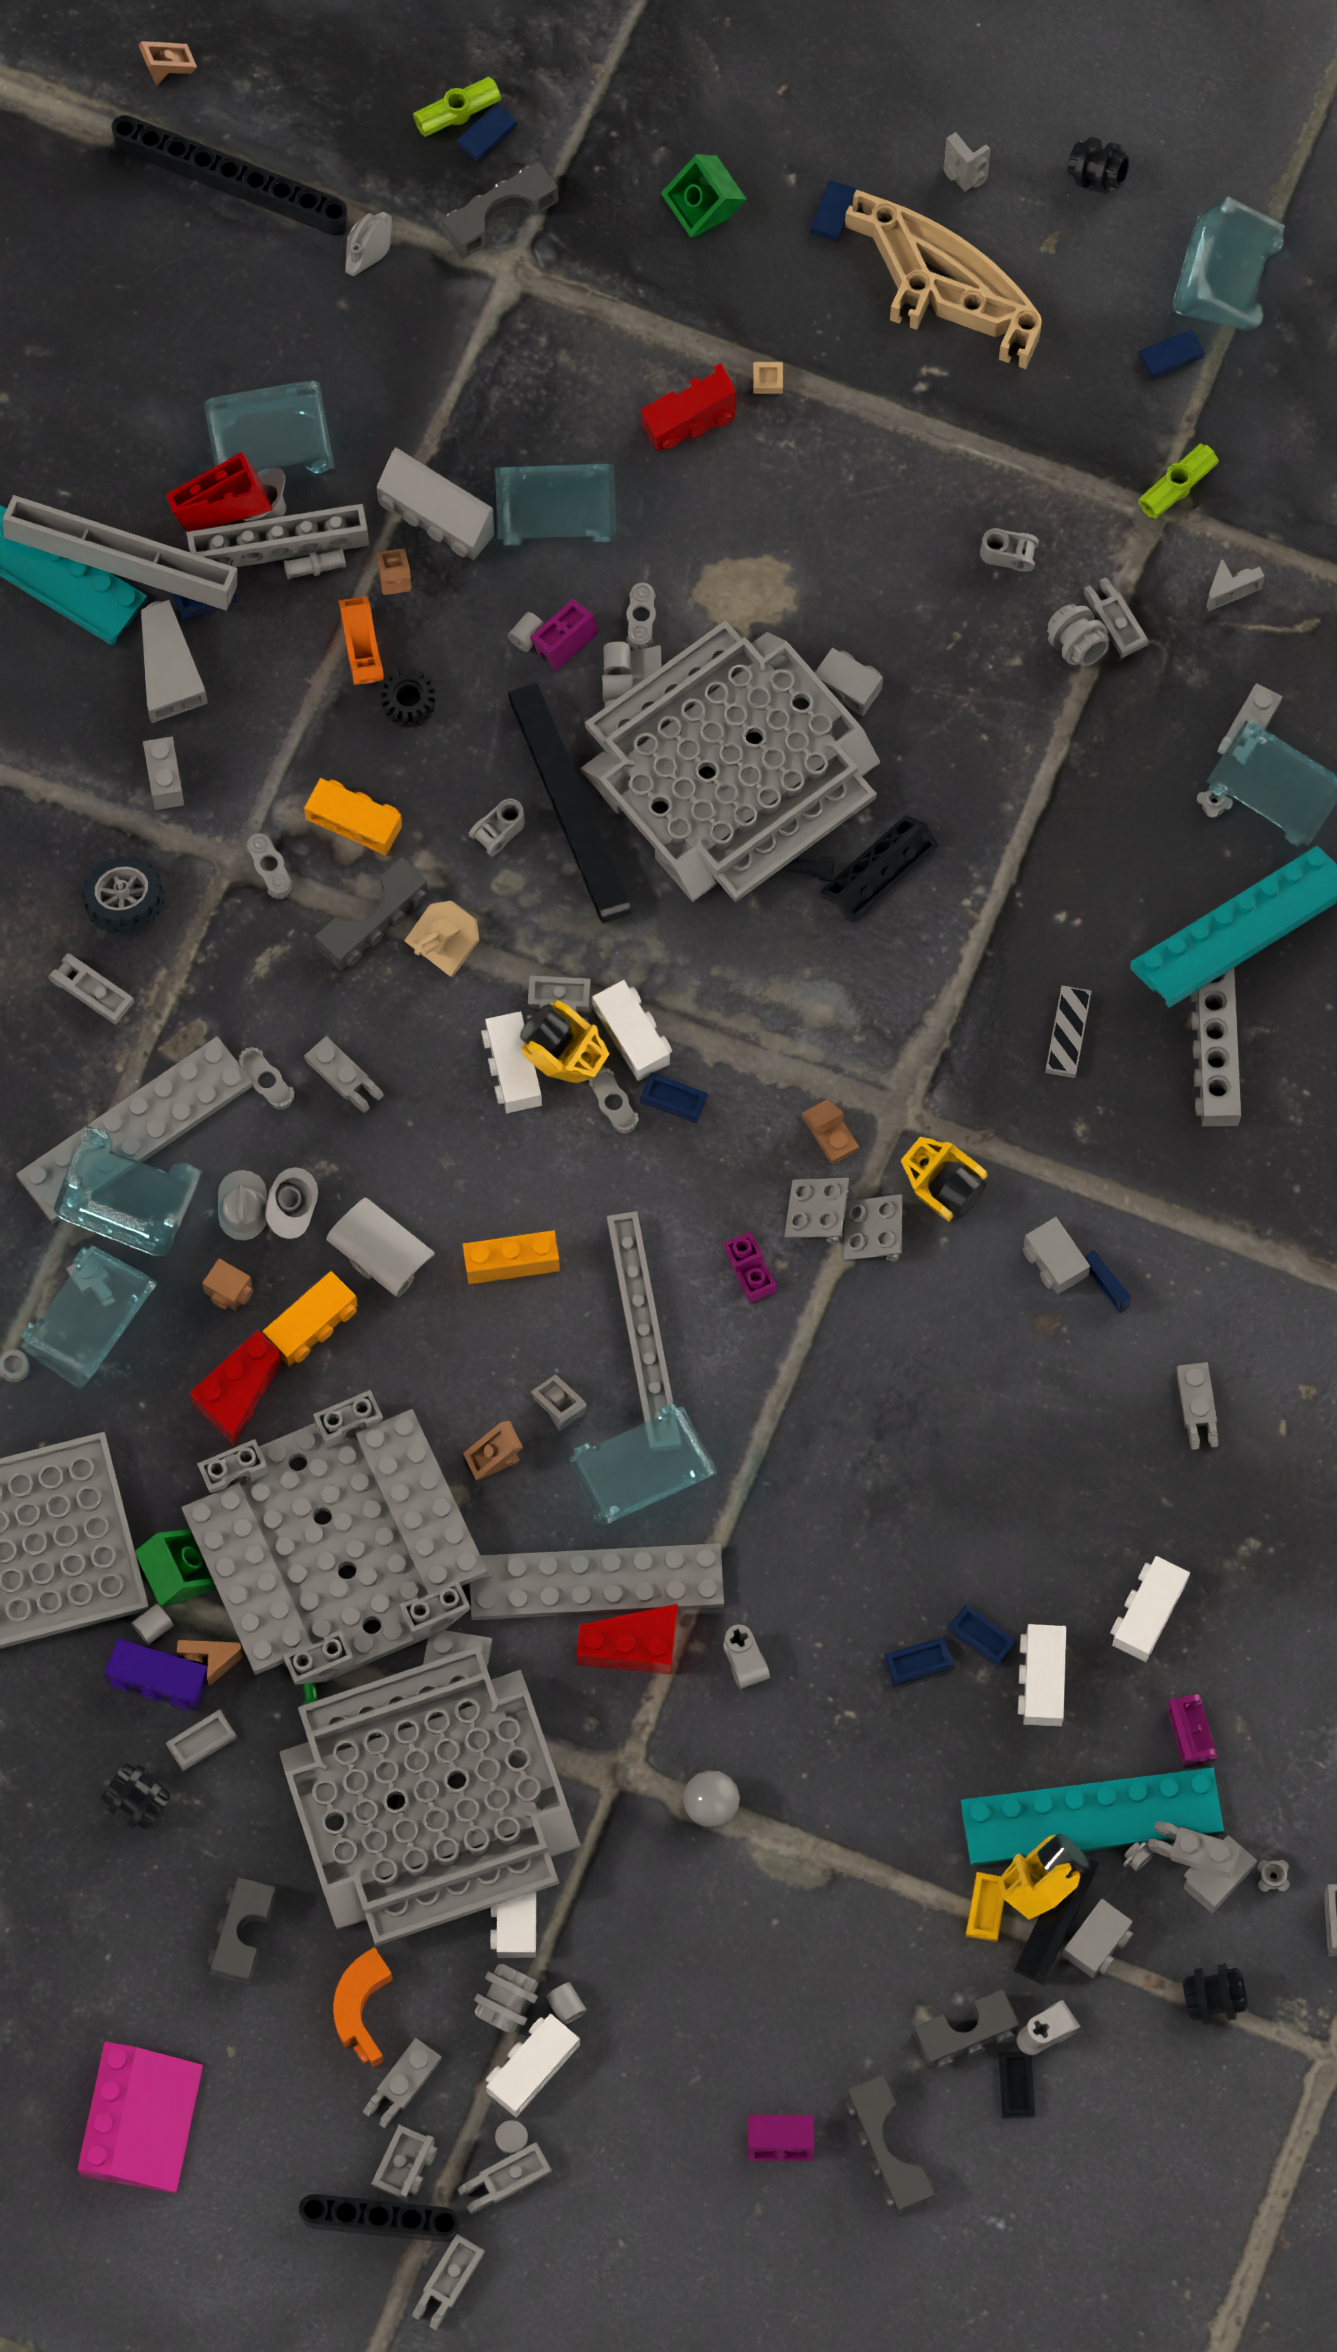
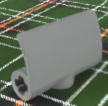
[602,642,662,707]
[326,1198,435,1297]

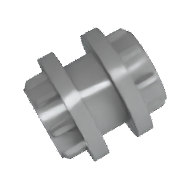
[1047,604,1109,667]
[474,1963,538,2033]

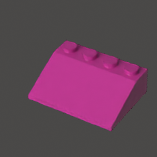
[78,2042,203,2194]

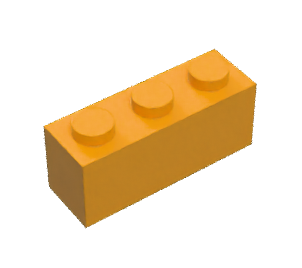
[304,778,402,856]
[463,1230,560,1285]
[262,1271,358,1367]

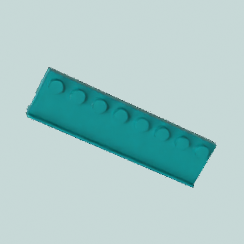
[0,505,148,646]
[1130,846,1337,1008]
[960,1768,1224,1866]

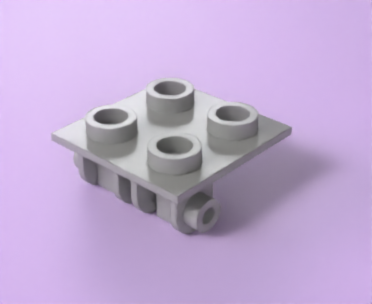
[784,1178,849,1244]
[844,1194,903,1261]

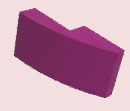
[722,1232,778,1303]

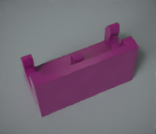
[530,599,598,671]
[1167,1694,1218,1768]
[748,2115,814,2161]

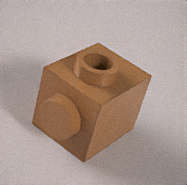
[202,1258,253,1311]

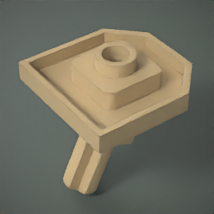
[404,901,479,977]

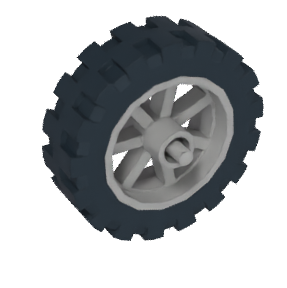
[82,856,165,934]

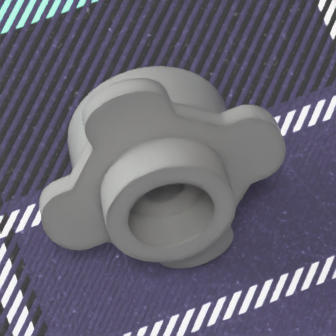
[1197,784,1233,818]
[1123,1842,1154,1872]
[1257,1860,1290,1892]

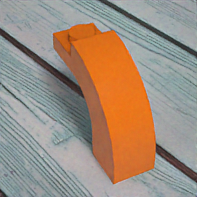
[338,596,384,685]
[333,1947,393,2069]

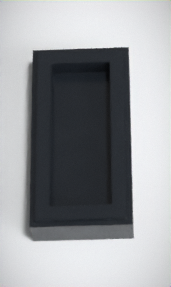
[998,2051,1035,2119]

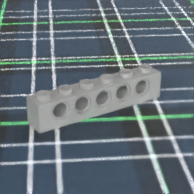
[186,504,369,567]
[1190,968,1241,1126]

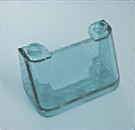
[1172,196,1285,331]
[204,381,335,473]
[495,464,616,545]
[1206,717,1337,847]
[54,1125,202,1256]
[20,1245,158,1390]
[568,1403,718,1527]

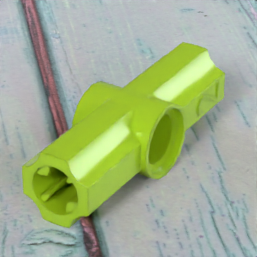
[413,77,501,137]
[1138,443,1219,519]

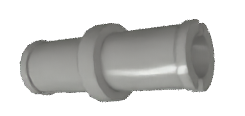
[284,549,346,580]

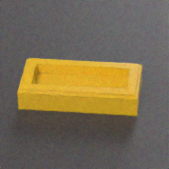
[966,1872,1004,1942]

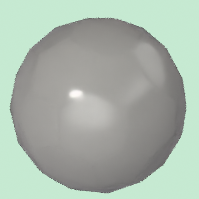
[683,1770,740,1827]

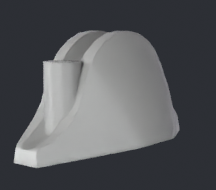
[345,212,392,276]

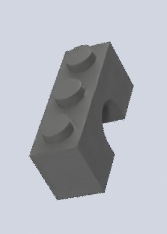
[207,1877,277,1986]
[913,1989,1019,2069]

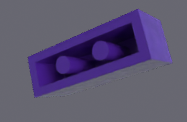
[105,1638,208,1711]

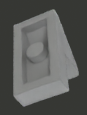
[1206,559,1265,611]
[531,1374,587,1431]

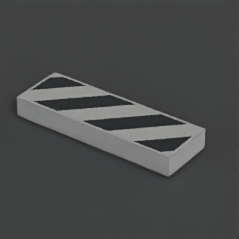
[1045,985,1092,1078]

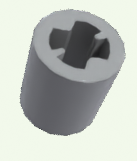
[508,612,544,652]
[131,1603,174,1645]
[546,1982,587,2025]

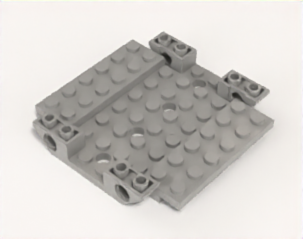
[580,620,880,903]
[181,1390,488,1685]
[279,1646,581,1946]

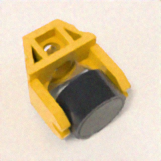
[520,1000,609,1084]
[901,1137,988,1222]
[998,1833,1091,1920]

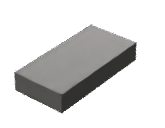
[166,1709,237,1771]

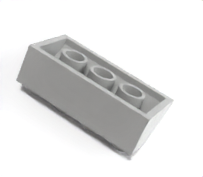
[376,447,494,561]

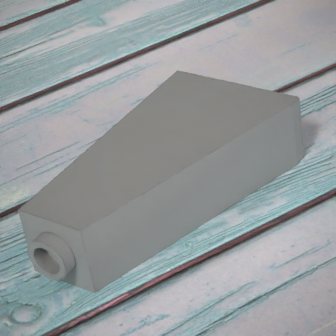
[141,600,208,723]

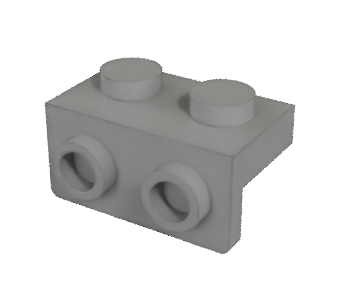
[943,132,990,192]
[371,2125,437,2202]

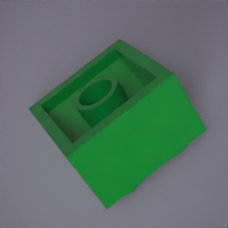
[661,154,747,238]
[135,1529,216,1607]

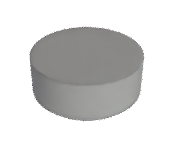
[0,1349,30,1382]
[495,2120,528,2155]

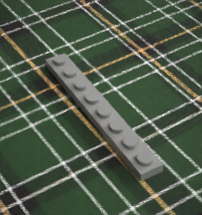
[607,1211,681,1453]

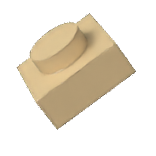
[753,362,783,394]

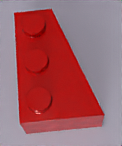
[641,363,736,451]
[166,451,273,532]
[190,1330,282,1446]
[576,1604,678,1675]

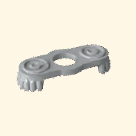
[626,582,656,650]
[246,833,293,899]
[239,1047,294,1109]
[589,1067,639,1133]

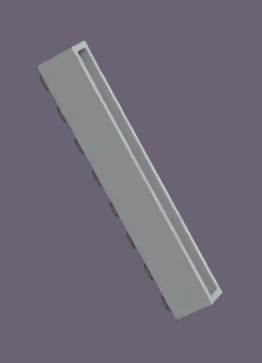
[2,495,237,611]

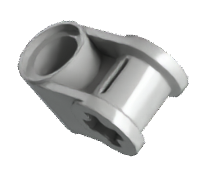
[980,528,1039,572]
[469,799,525,857]
[723,1624,770,1689]
[1016,2000,1081,2055]

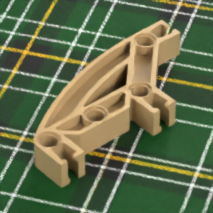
[845,190,1042,369]

